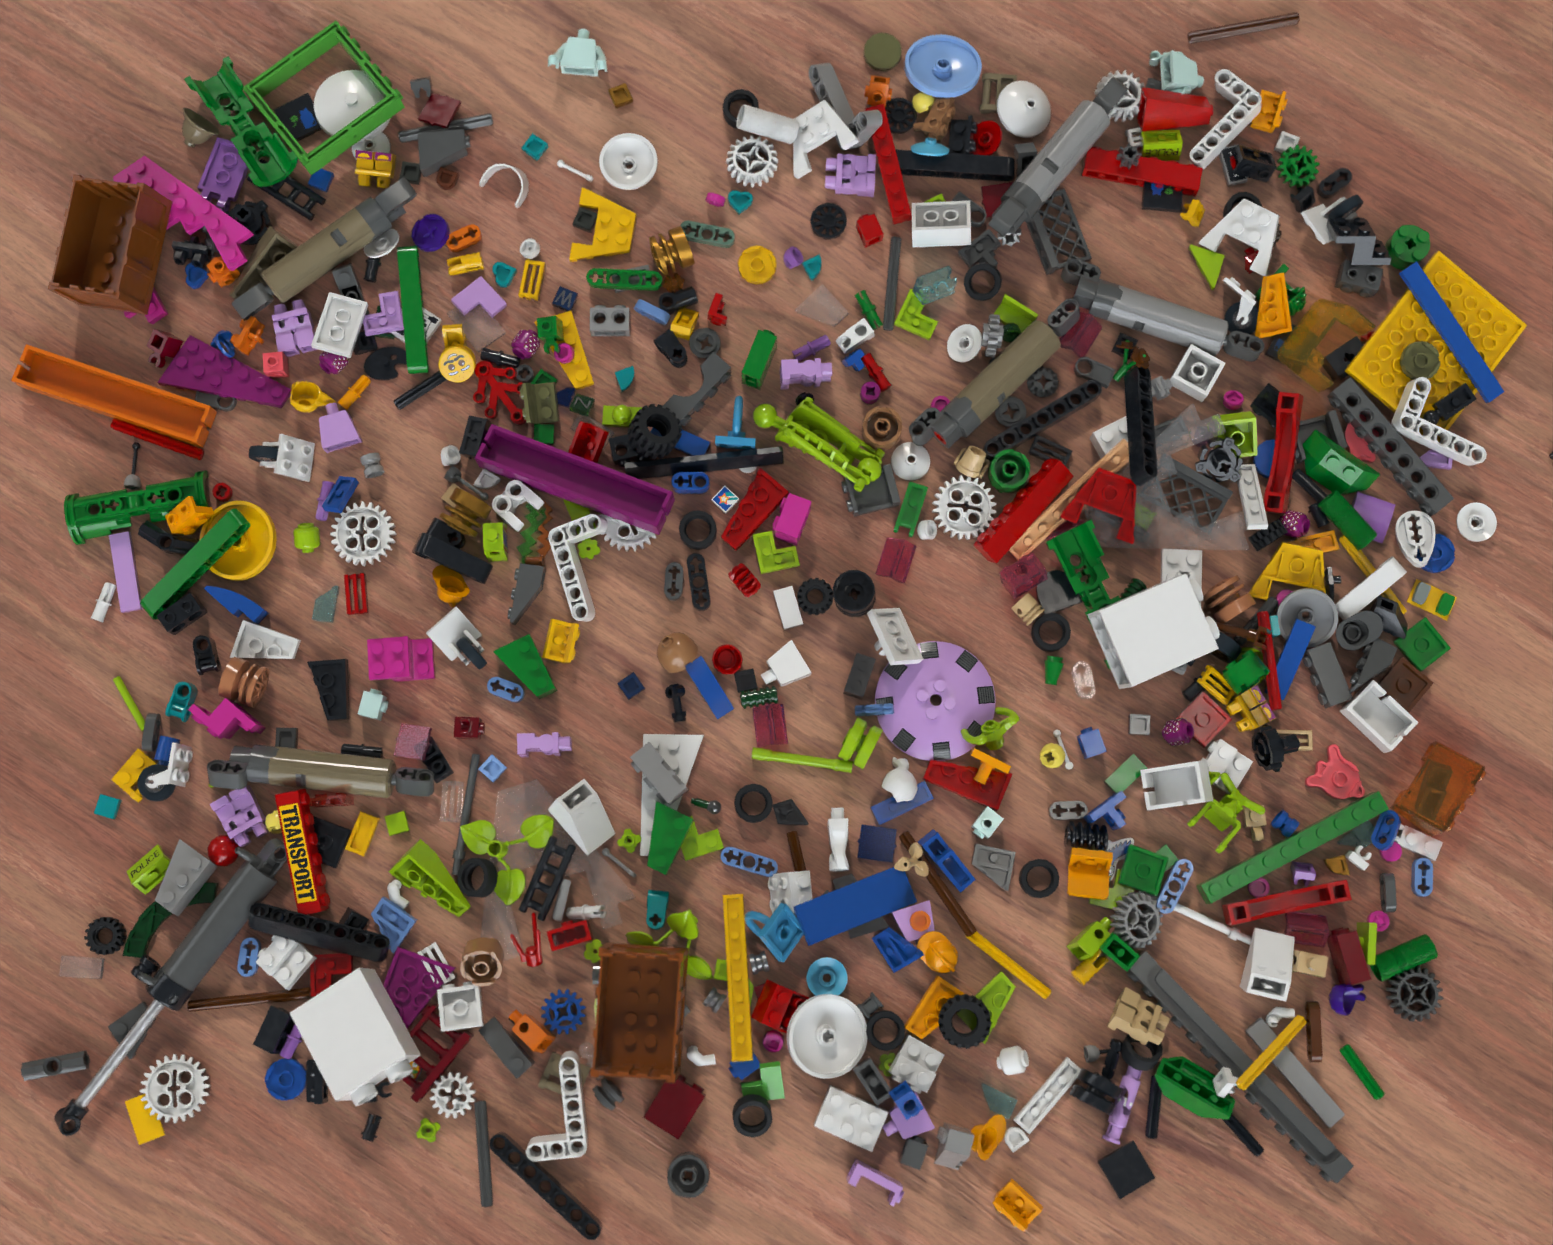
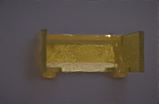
[1277,299,1376,392]

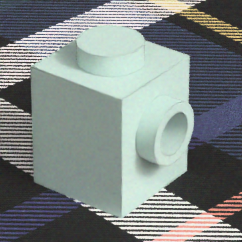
[357,689,388,721]
[971,806,1004,839]

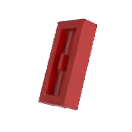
[344,573,369,615]

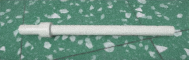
[1139,891,1252,945]

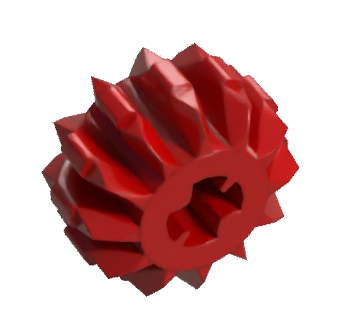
[728,563,761,598]

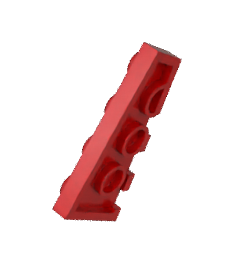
[721,468,789,551]
[923,760,1012,811]

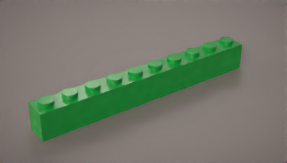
[1196,791,1389,904]

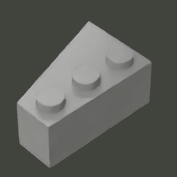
[630,742,688,805]
[155,839,218,917]
[934,1122,975,1170]

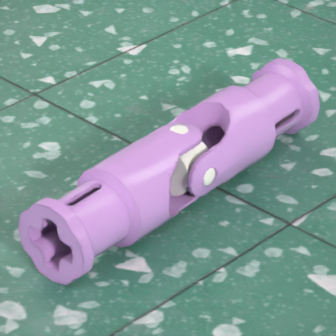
[1102,1066,1142,1145]

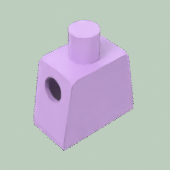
[319,403,363,453]
[891,900,935,945]
[883,1091,935,1139]

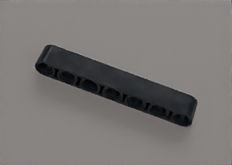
[895,149,1015,182]
[1124,365,1158,486]
[983,380,1102,461]
[248,903,390,962]
[489,1132,603,1240]

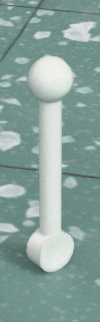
[557,160,593,182]
[1053,729,1073,770]

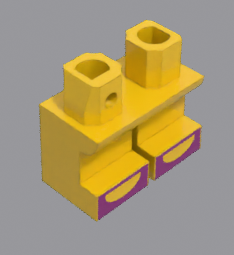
[355,150,396,189]
[1226,685,1276,732]

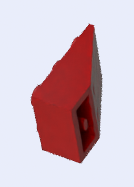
[751,979,810,1034]

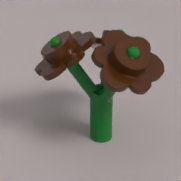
[1113,340,1150,382]

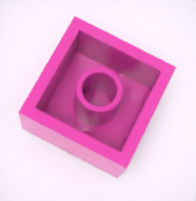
[772,493,812,546]

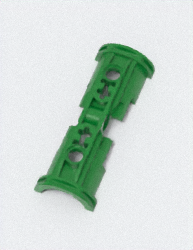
[184,56,298,187]
[64,470,209,545]
[1045,519,1121,669]

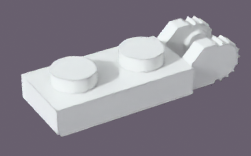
[1388,820,1443,861]

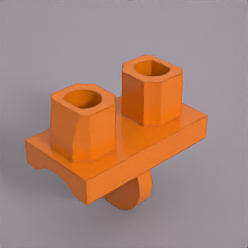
[230,316,265,356]

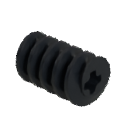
[1064,821,1108,851]

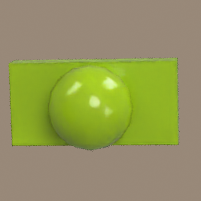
[602,405,643,427]

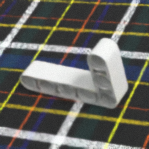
[1190,69,1262,169]
[1391,377,1487,466]
[548,514,608,622]
[526,1051,588,1161]

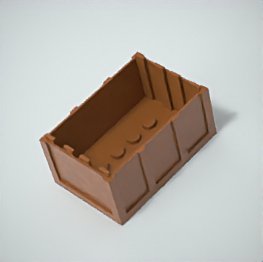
[48,174,172,315]
[590,942,689,1083]

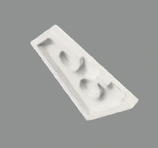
[230,620,301,659]

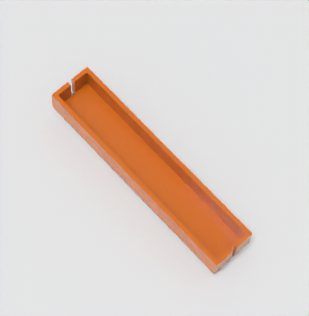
[11,344,217,448]

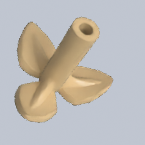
[894,842,929,877]

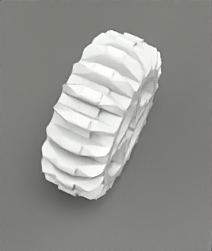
[1094,70,1144,122]
[726,135,778,188]

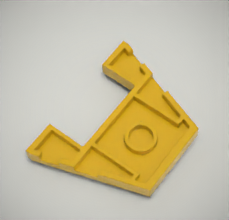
[569,188,636,262]
[1249,542,1326,600]

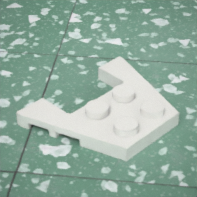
[793,100,860,179]
[1199,199,1280,276]

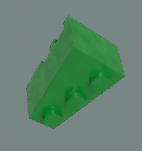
[493,634,558,699]
[647,801,694,876]

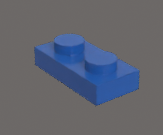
[322,476,359,513]

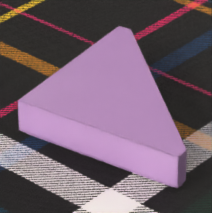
[1419,433,1455,470]

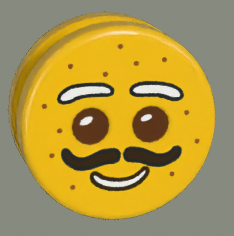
[438,344,476,383]

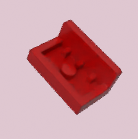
[568,421,609,463]

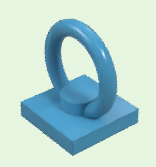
[715,396,756,450]
[744,903,803,962]

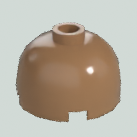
[657,632,698,673]

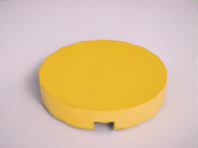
[738,245,777,285]

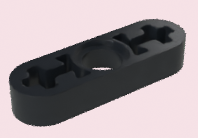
[687,553,711,611]

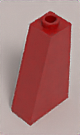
[1137,88,1213,132]

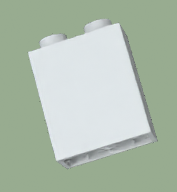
[1087,573,1220,689]
[290,968,421,1106]

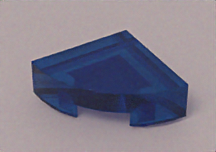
[557,388,576,408]

